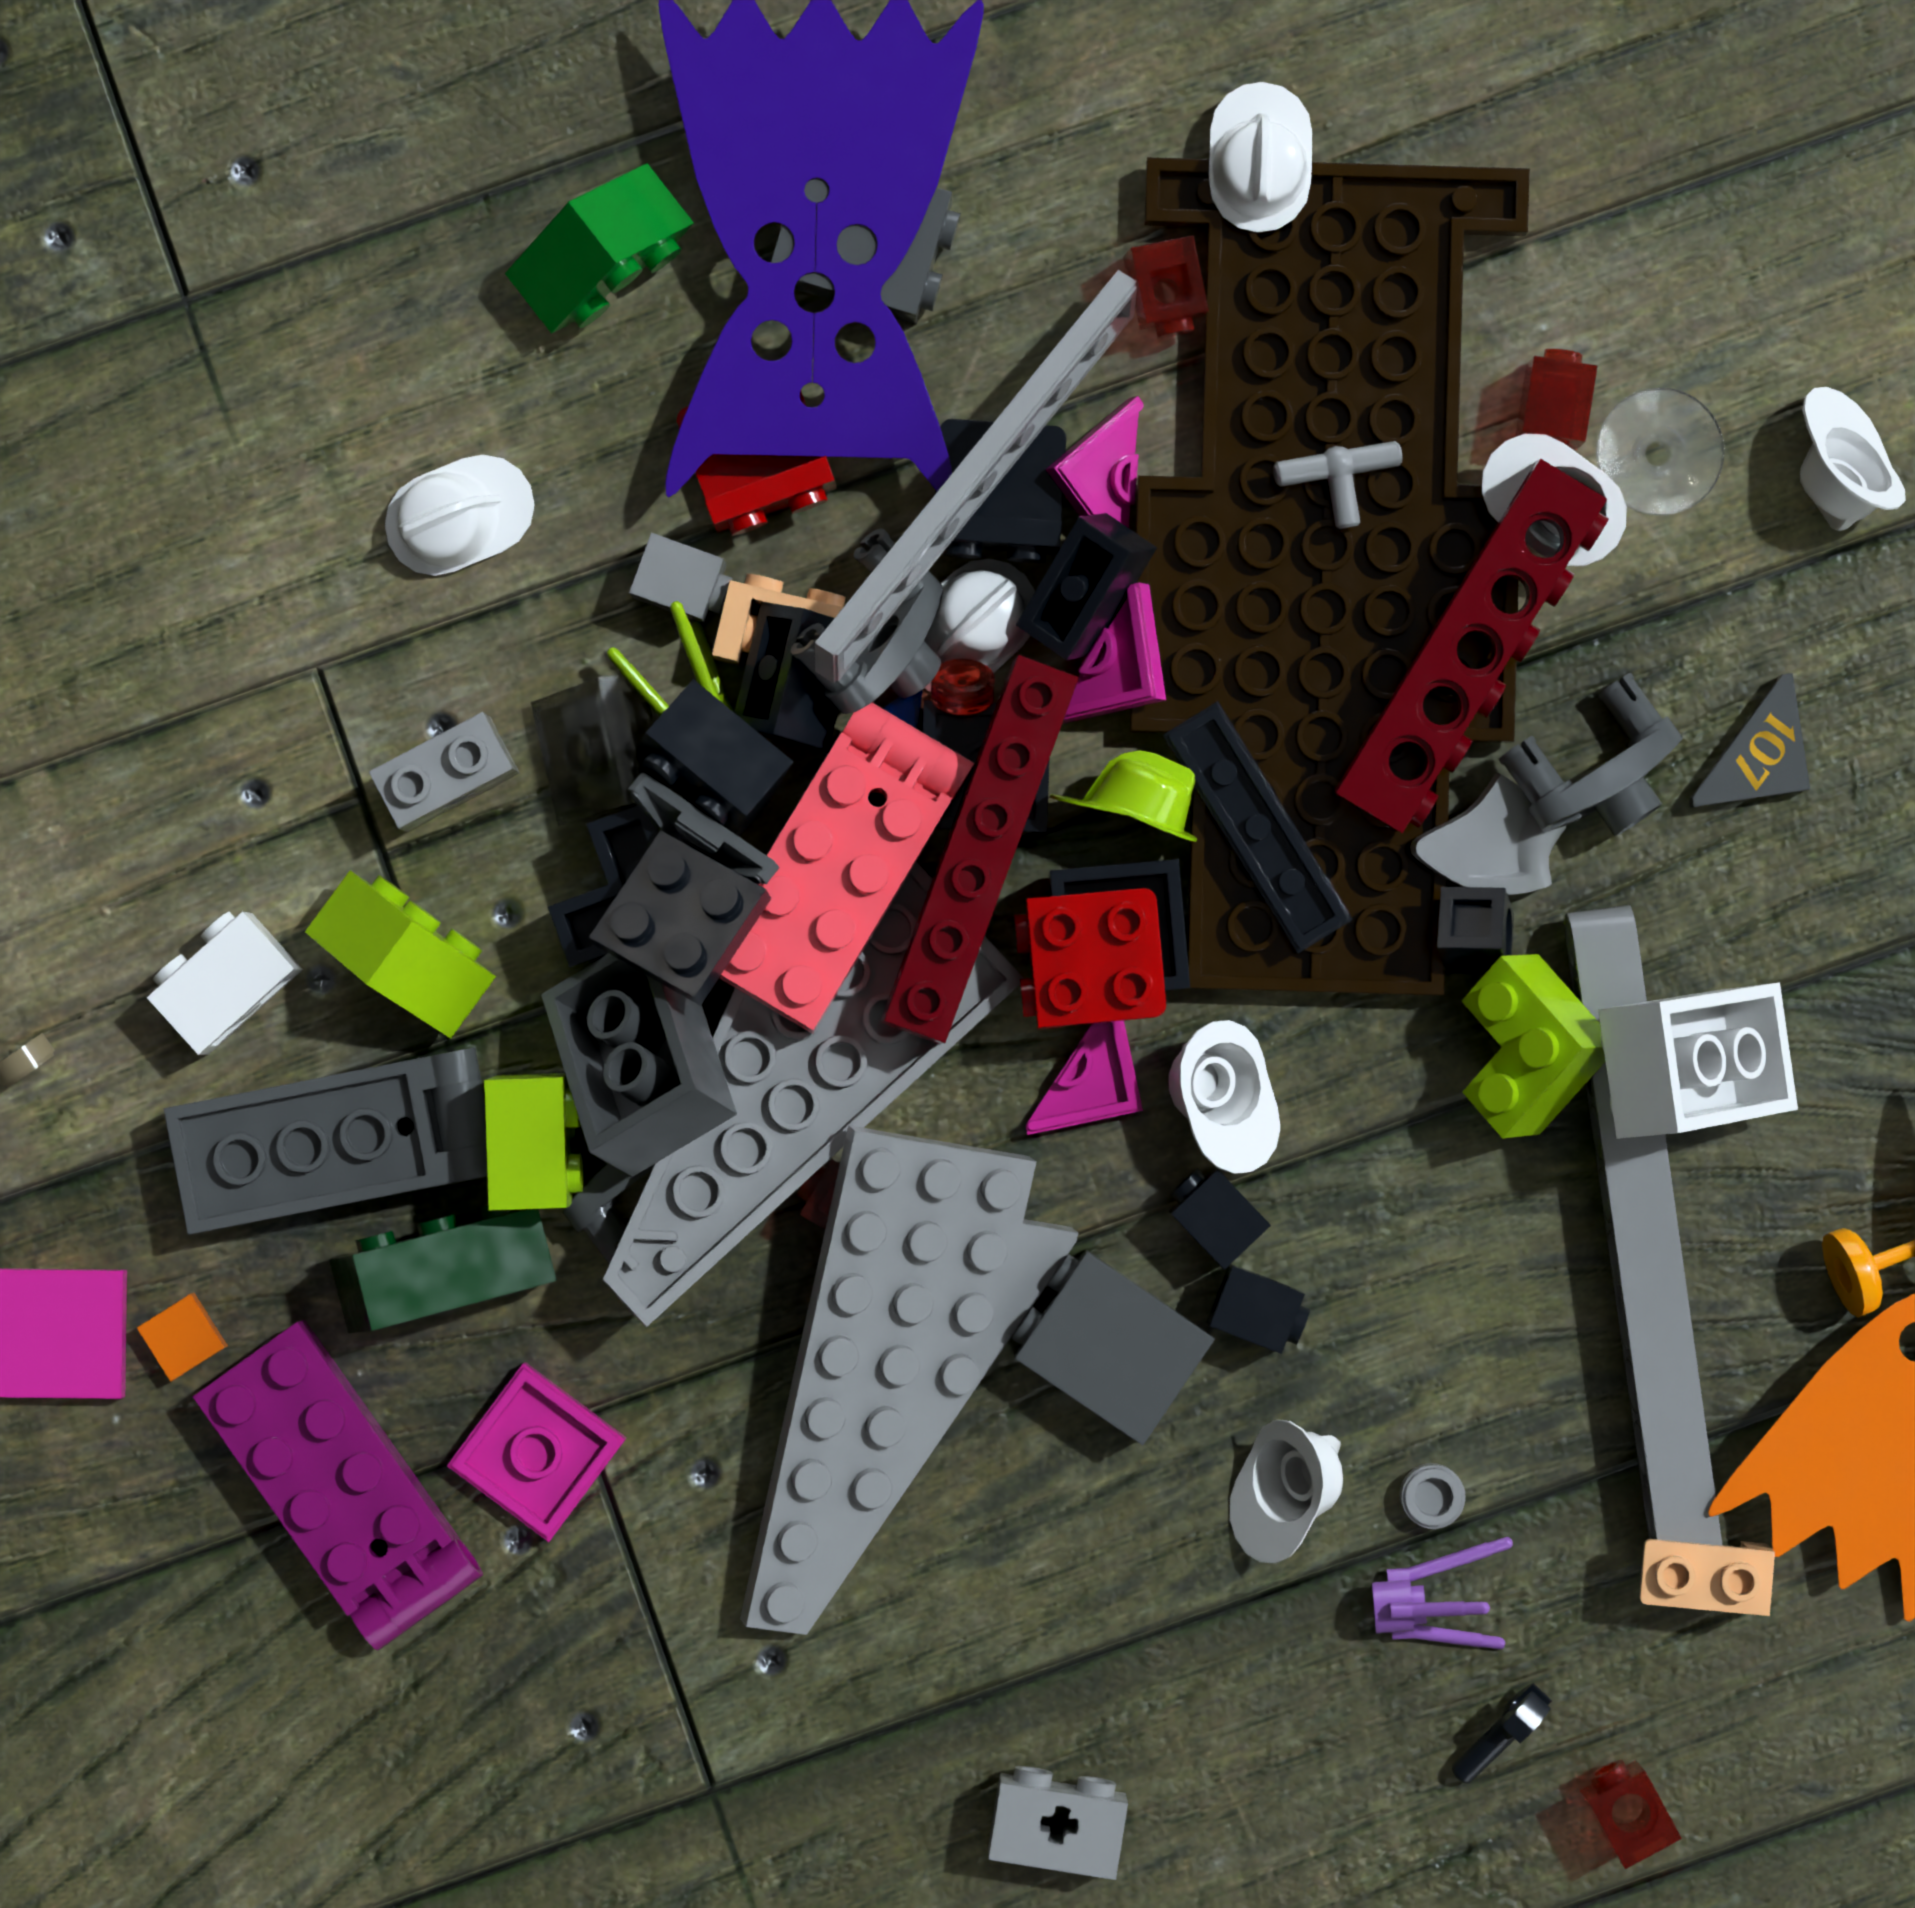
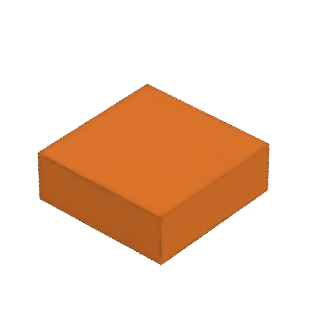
[137,1293,228,1382]

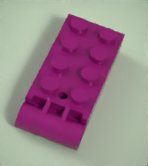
[193,1320,483,1651]

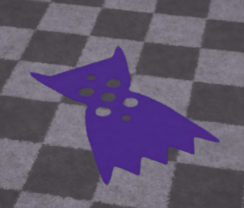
[659,0,984,498]

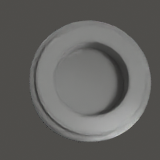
[1399,1463,1465,1529]

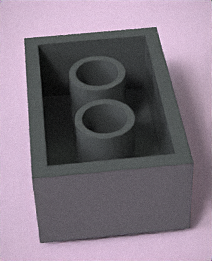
[541,953,737,1177]

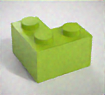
[305,870,496,1039]
[1462,954,1606,1139]
[484,1073,583,1211]

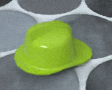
[1049,750,1197,842]

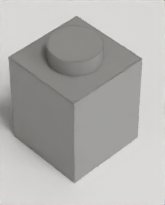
[629,532,733,624]

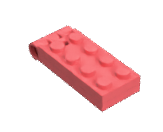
[719,702,975,1034]

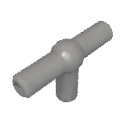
[1273,441,1402,529]

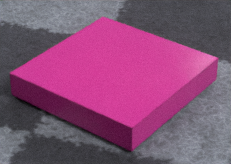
[0,1268,127,1399]
[447,1362,627,1542]

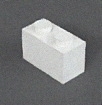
[147,911,303,1055]

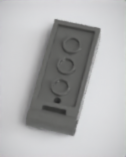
[163,1048,487,1235]

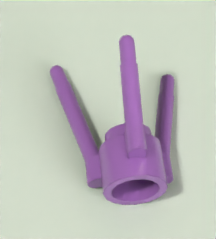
[1372,1537,1513,1650]

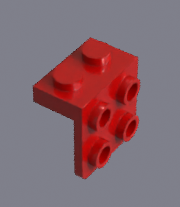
[677,391,837,536]
[1014,888,1166,1030]

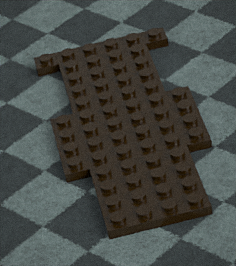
[1130,157,1530,996]

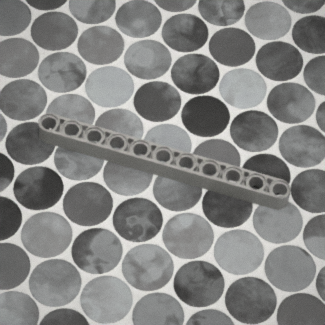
[1564,905,1723,1545]

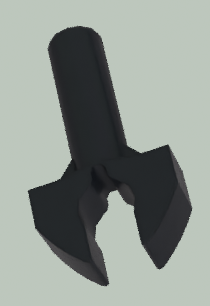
[1452,1683,1552,1784]

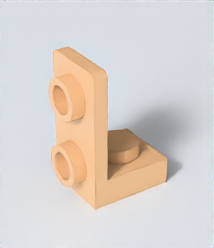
[712,573,846,666]
[1639,1539,1775,1616]

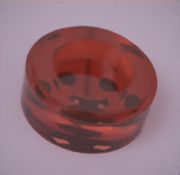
[931,658,995,715]

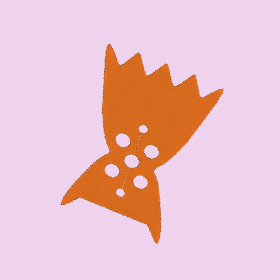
[1708,1293,1915,1622]

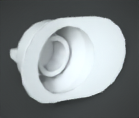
[1209,82,1312,233]
[1800,387,1906,531]
[1482,434,1627,566]
[385,455,535,576]
[924,559,1035,696]
[1169,1020,1280,1174]
[1230,1420,1343,1563]

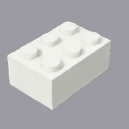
[1598,982,1798,1139]

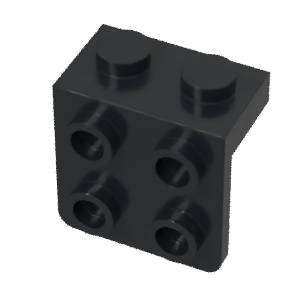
[935,419,1067,563]

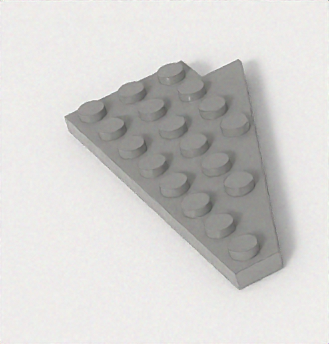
[602,862,1024,1328]
[740,1125,1078,1635]

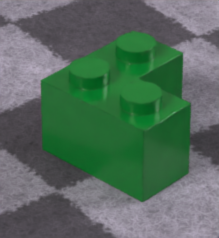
[504,163,694,334]

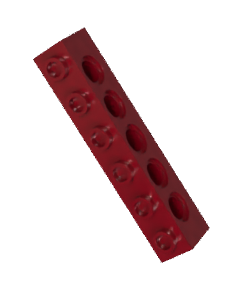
[1334,458,1609,833]
[880,655,1079,1044]

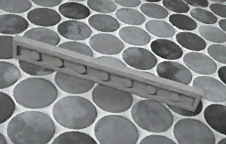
[815,270,1137,683]

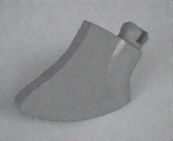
[1410,774,1566,895]

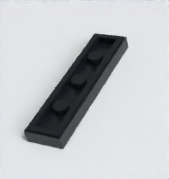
[1162,701,1353,954]

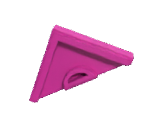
[1045,396,1144,528]
[1062,582,1166,724]
[1025,1021,1143,1135]

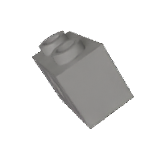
[369,712,520,832]
[988,1766,1128,1880]

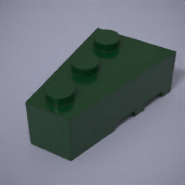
[329,1205,557,1333]

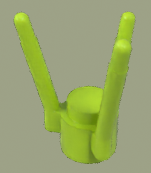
[607,601,734,717]

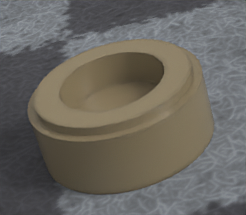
[0,1033,55,1088]

